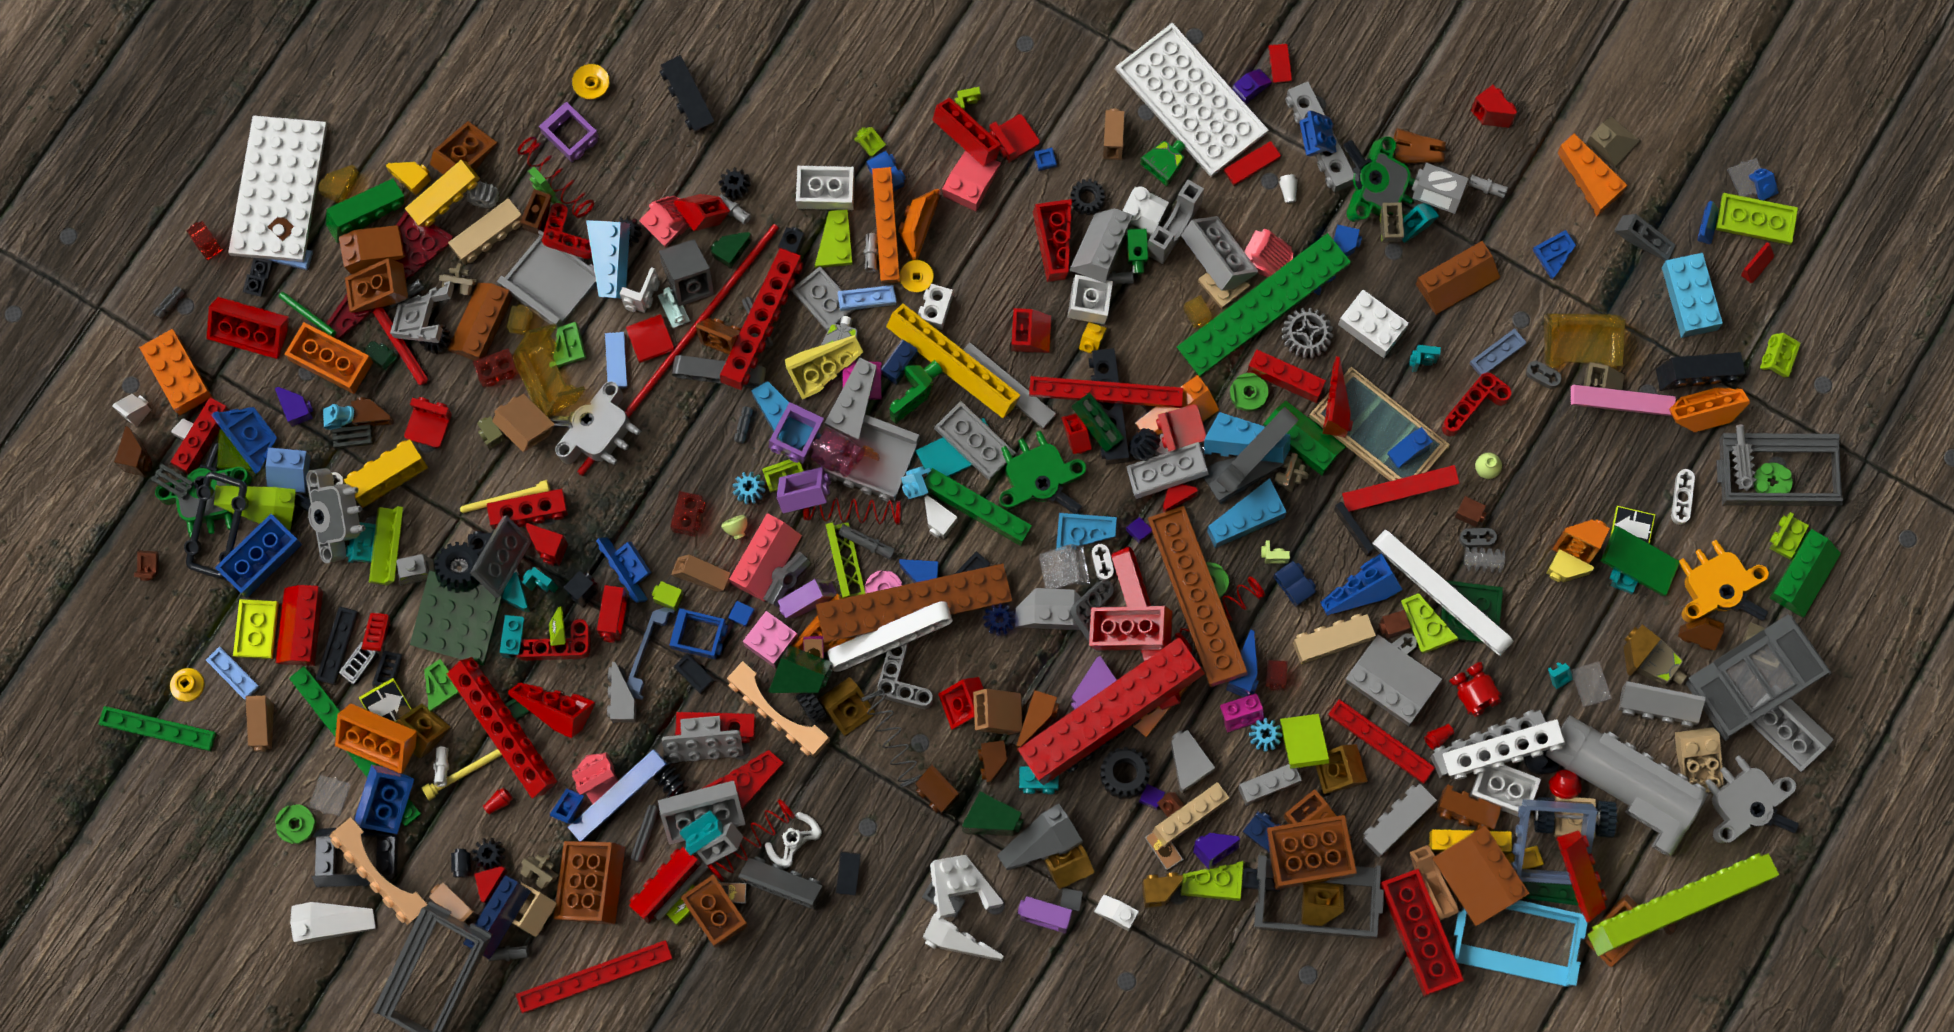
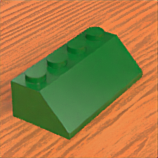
[1263,400,1346,476]
[1769,529,1841,618]

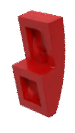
[1268,44,1292,83]

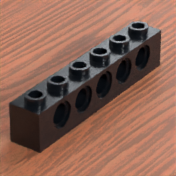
[1088,348,1129,465]

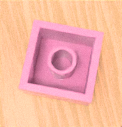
[743,611,798,668]

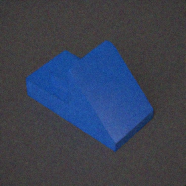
[550,788,584,824]

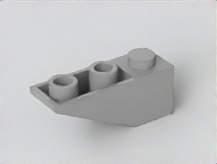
[607,662,636,723]

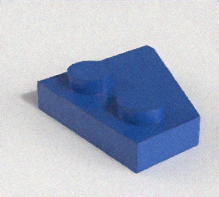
[1533,230,1576,280]

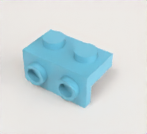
[901,466,931,499]

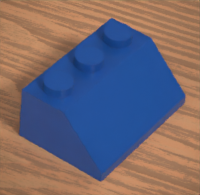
[355,765,414,834]

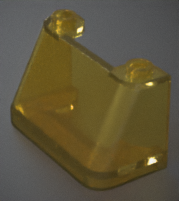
[1544,313,1625,369]

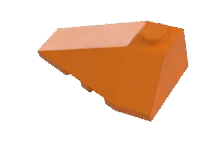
[1135,375,1219,435]

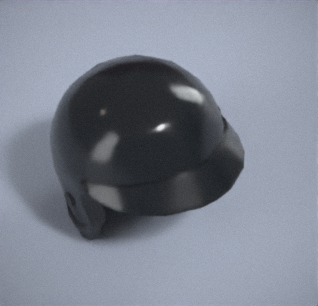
[1523,739,1559,774]

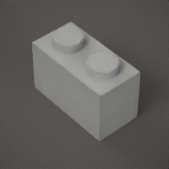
[696,822,743,865]

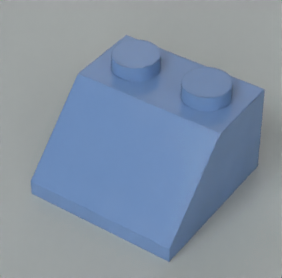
[266,448,311,493]

